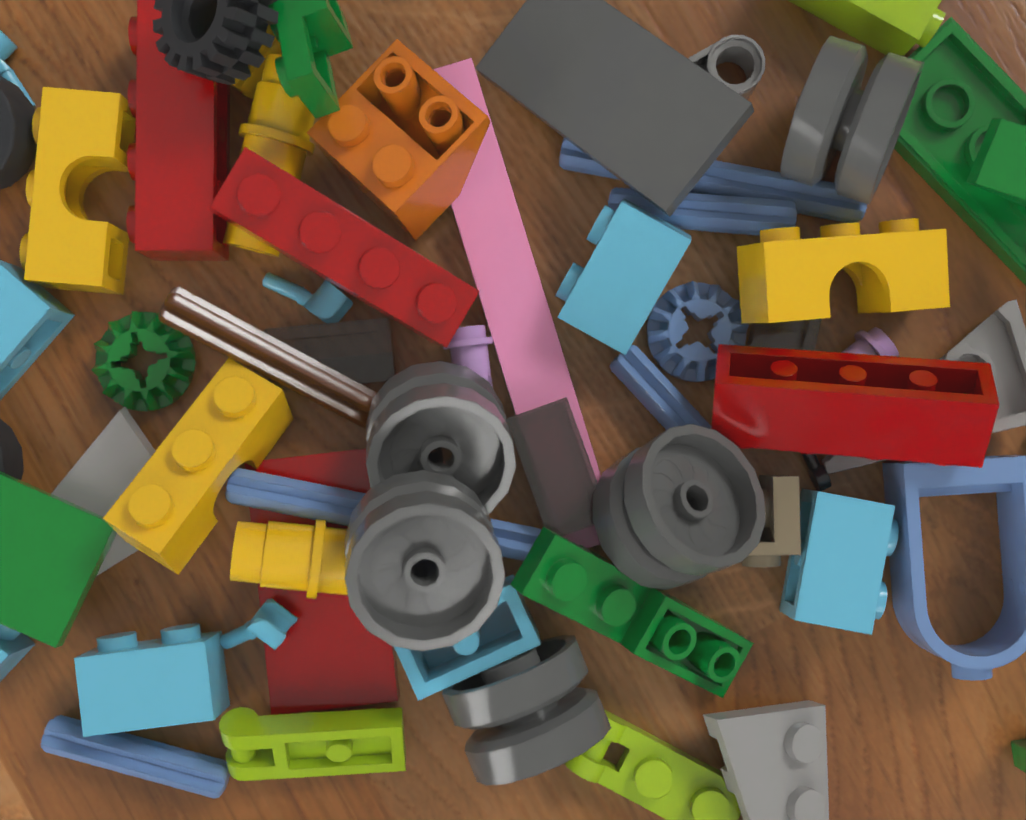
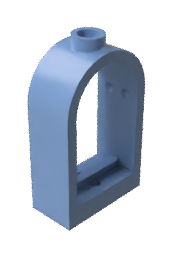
[882,455,1026,681]

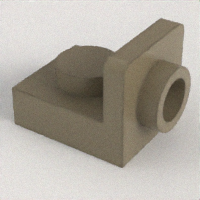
[742,475,801,567]

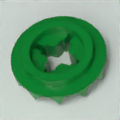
[91,311,196,411]

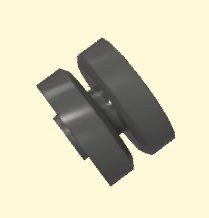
[780,36,924,204]
[366,361,516,514]
[593,424,765,591]
[345,470,505,651]
[442,635,611,786]

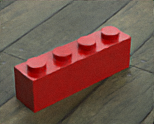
[126,0,230,261]
[210,147,480,348]
[711,344,1000,468]

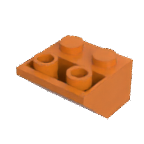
[306,39,490,240]

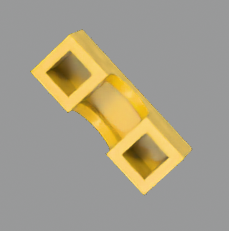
[19,87,136,295]
[737,218,950,324]
[103,358,294,575]

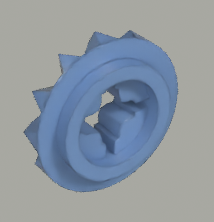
[647,281,749,382]

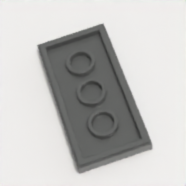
[475,0,754,217]

